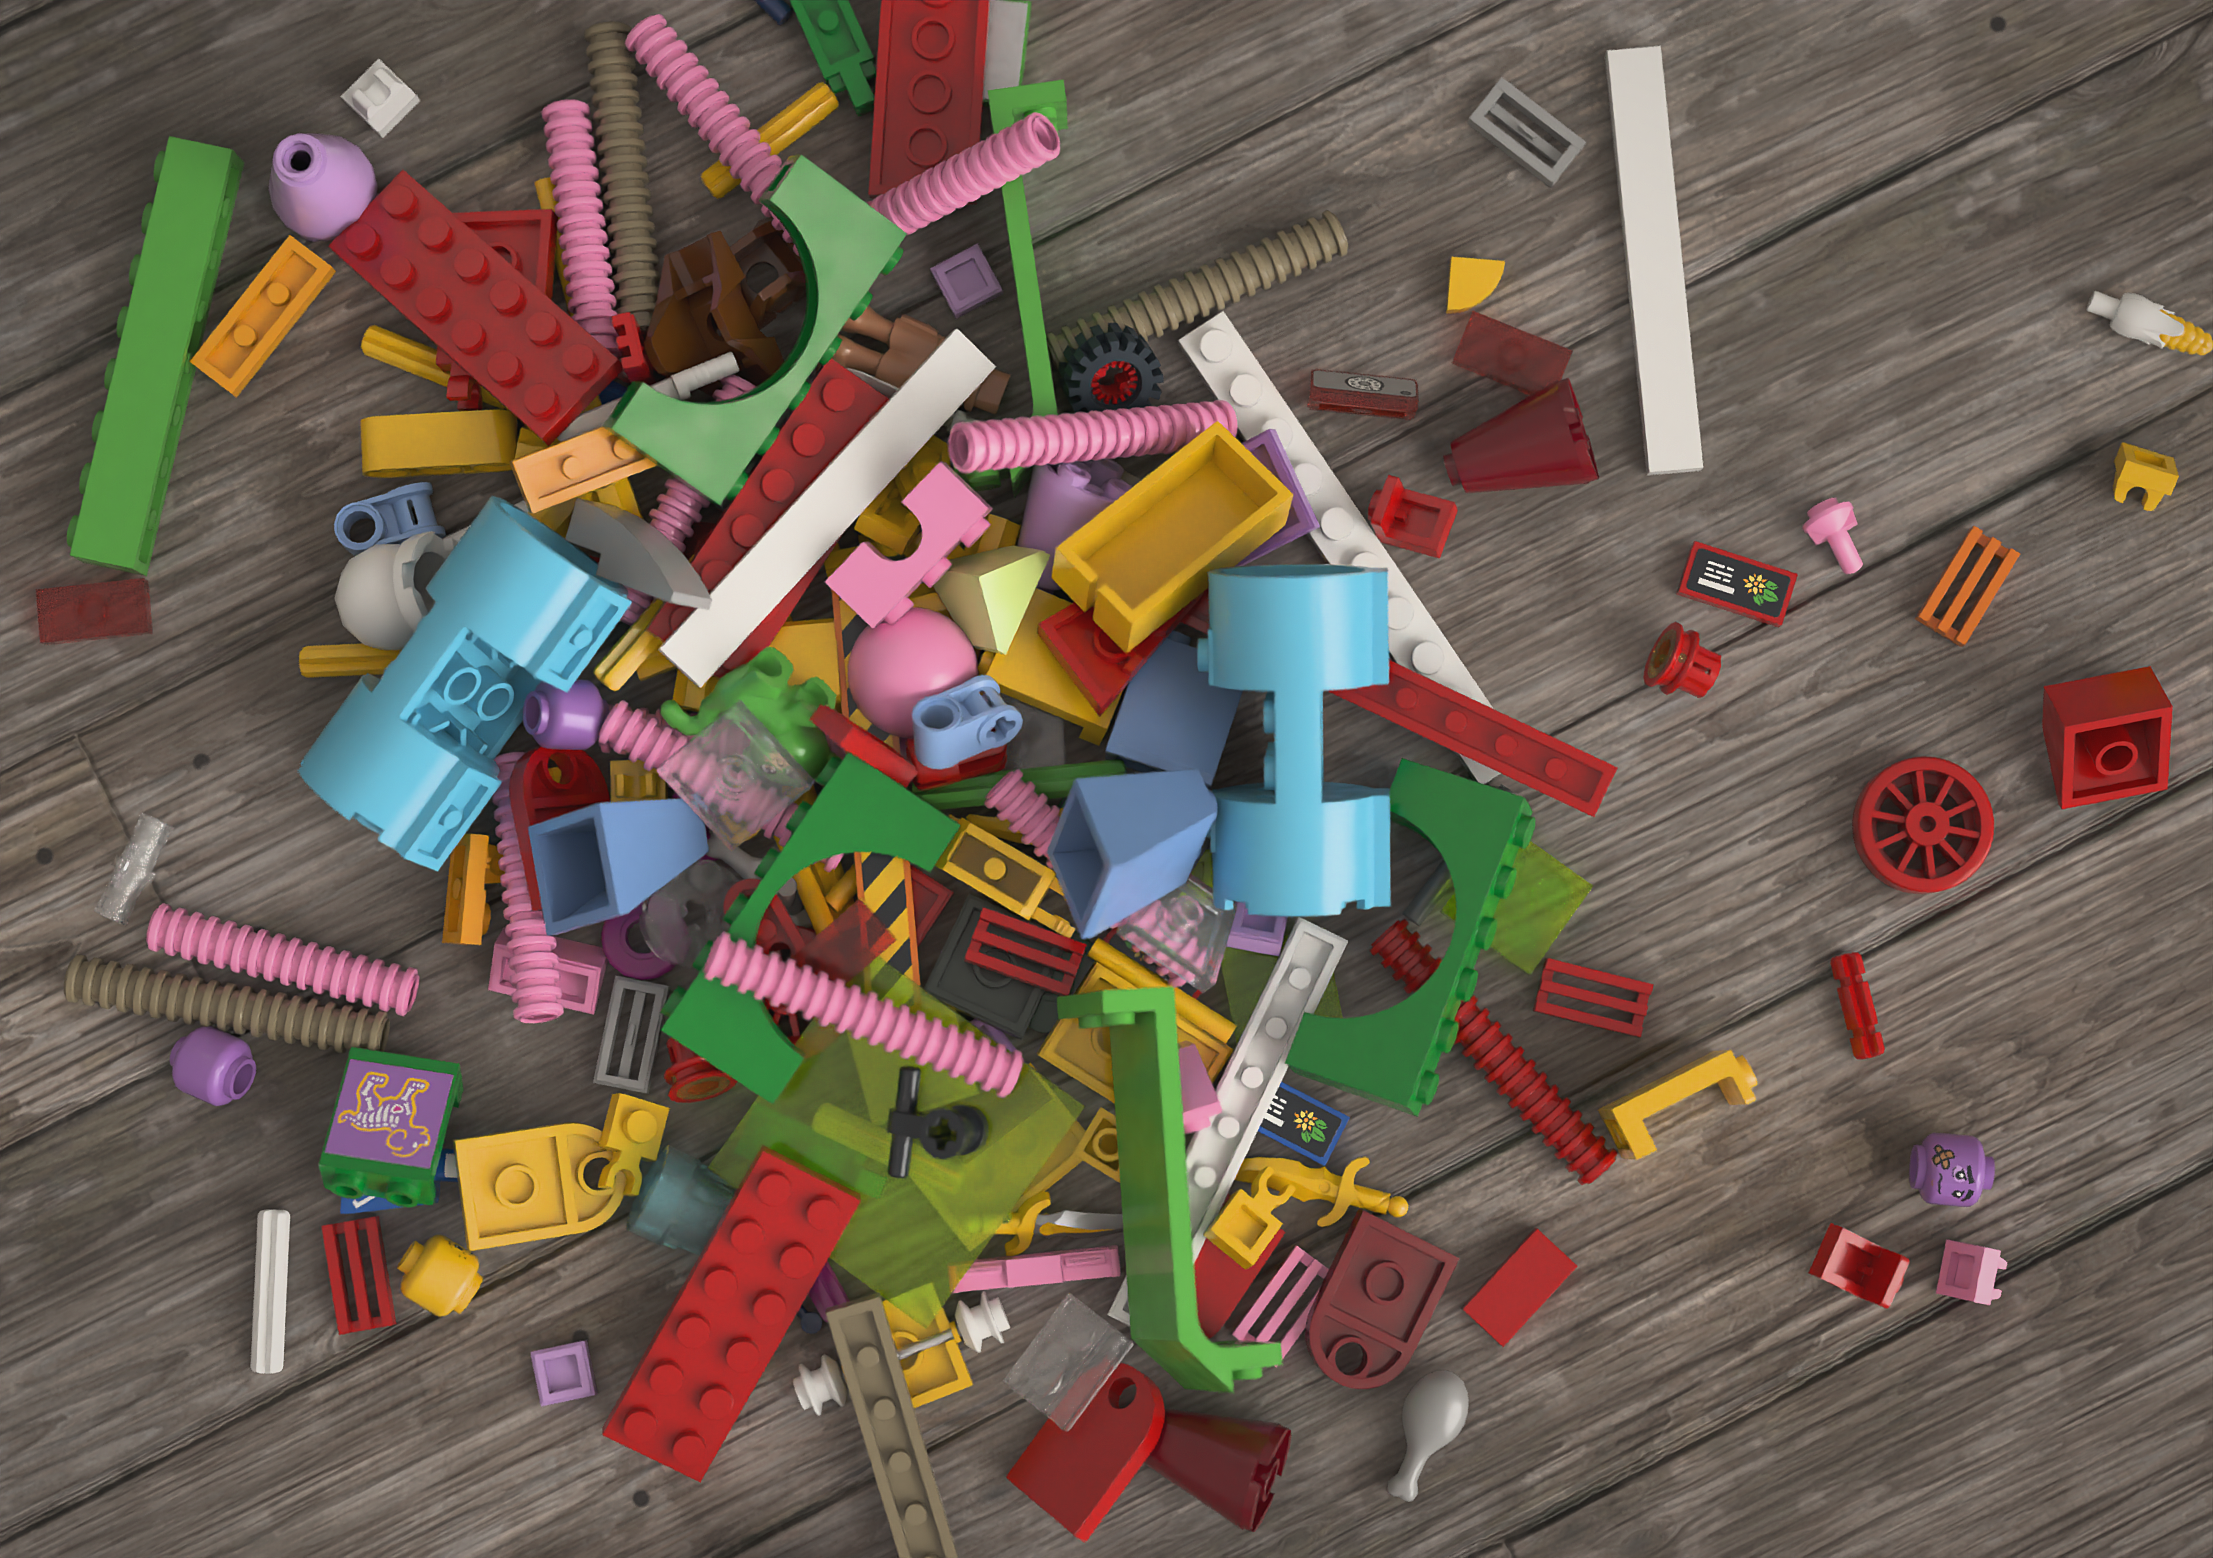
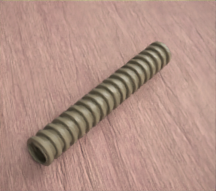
[584,21,661,337]
[1046,210,1348,375]
[64,954,390,1053]

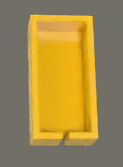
[1051,420,1294,654]

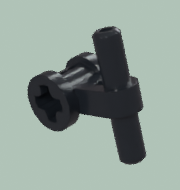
[886,1065,989,1178]

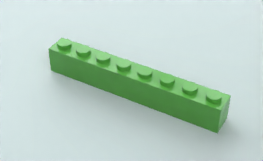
[67,136,244,576]

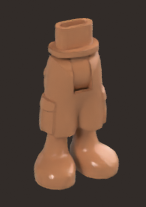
[814,305,1010,415]

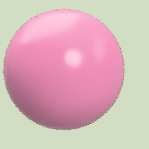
[848,607,979,738]

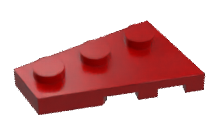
[1037,591,1204,717]

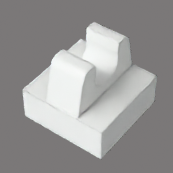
[341,59,420,138]

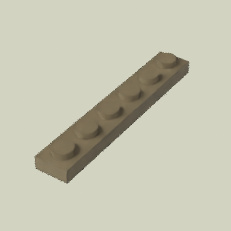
[826,1292,959,1558]

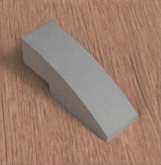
[565,498,712,610]

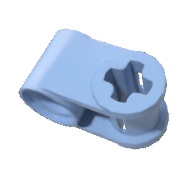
[334,482,446,556]
[912,675,1023,769]

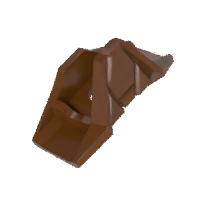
[711,217,807,338]
[644,231,784,396]

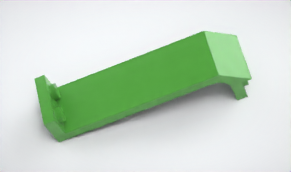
[953,79,1067,499]
[1057,987,1282,1393]

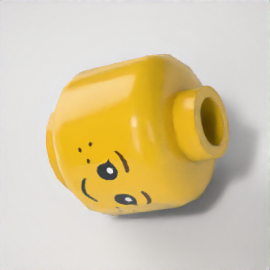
[397,1234,483,1317]

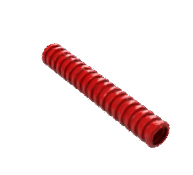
[1369,919,1618,1185]

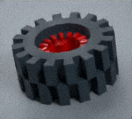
[1058,323,1164,413]

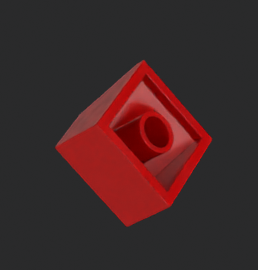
[2042,666,2173,809]

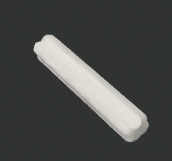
[251,1209,290,1373]

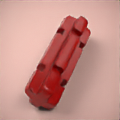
[1830,952,1885,1060]

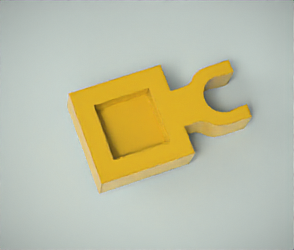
[597,1093,670,1197]
[1203,1166,1296,1270]

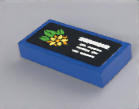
[1258,1082,1350,1166]

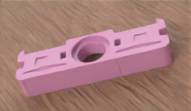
[948,1245,1121,1293]

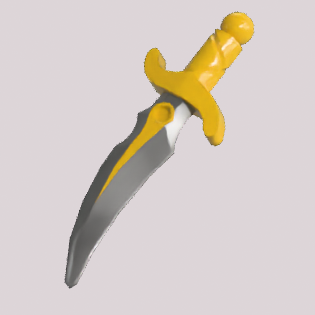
[962,1192,1123,1256]

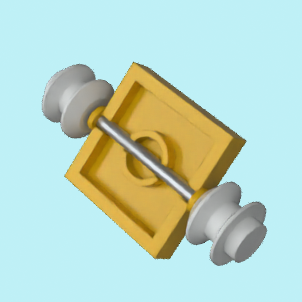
[792,1281,1010,1416]

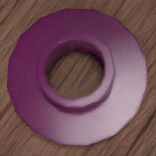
[601,895,688,980]

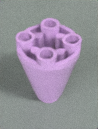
[268,133,378,242]
[1017,458,1132,595]

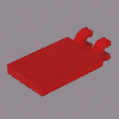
[436,209,559,411]

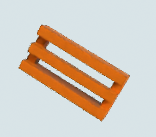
[1915,526,2020,647]

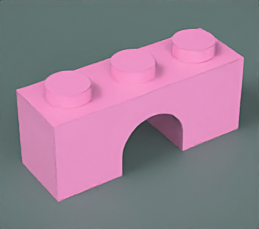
[825,462,993,628]

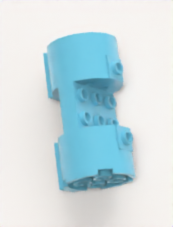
[298,496,632,871]
[1198,564,1390,916]

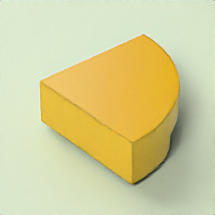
[1446,257,1505,313]

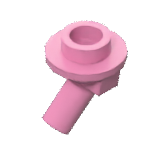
[1802,498,1863,574]

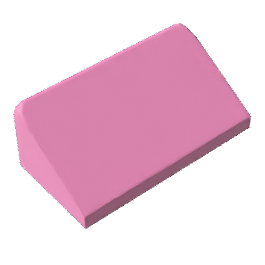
[488,926,608,1015]

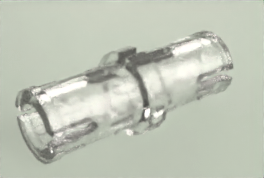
[94,812,174,926]

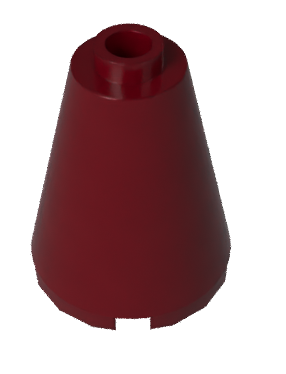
[1443,378,1599,494]
[1144,1408,1292,1532]

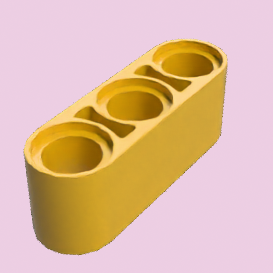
[360,410,518,478]

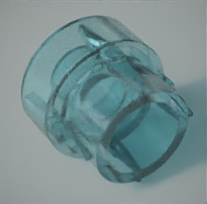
[626,1145,736,1255]

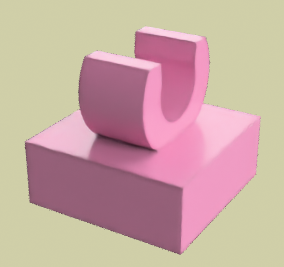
[1936,1239,2007,1305]

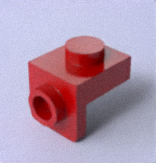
[1368,475,1458,559]
[1808,1223,1910,1309]

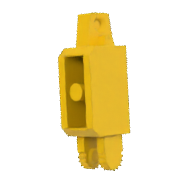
[935,814,1075,938]

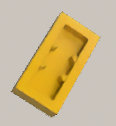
[854,478,922,557]

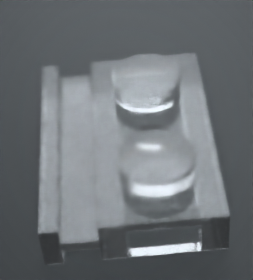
[1003,1293,1134,1432]

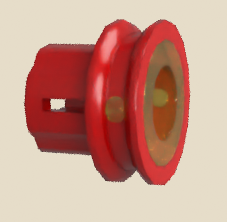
[1643,622,1721,698]
[663,1037,737,1103]

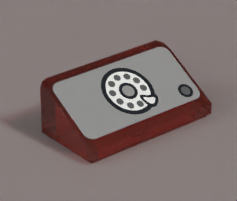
[1307,369,1419,420]

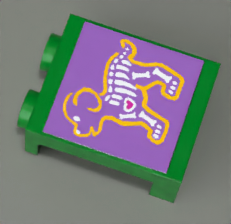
[319,1047,464,1207]

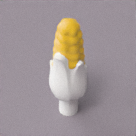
[2086,291,2213,356]

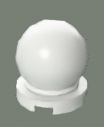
[334,531,458,650]

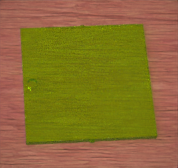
[708,947,1086,1329]

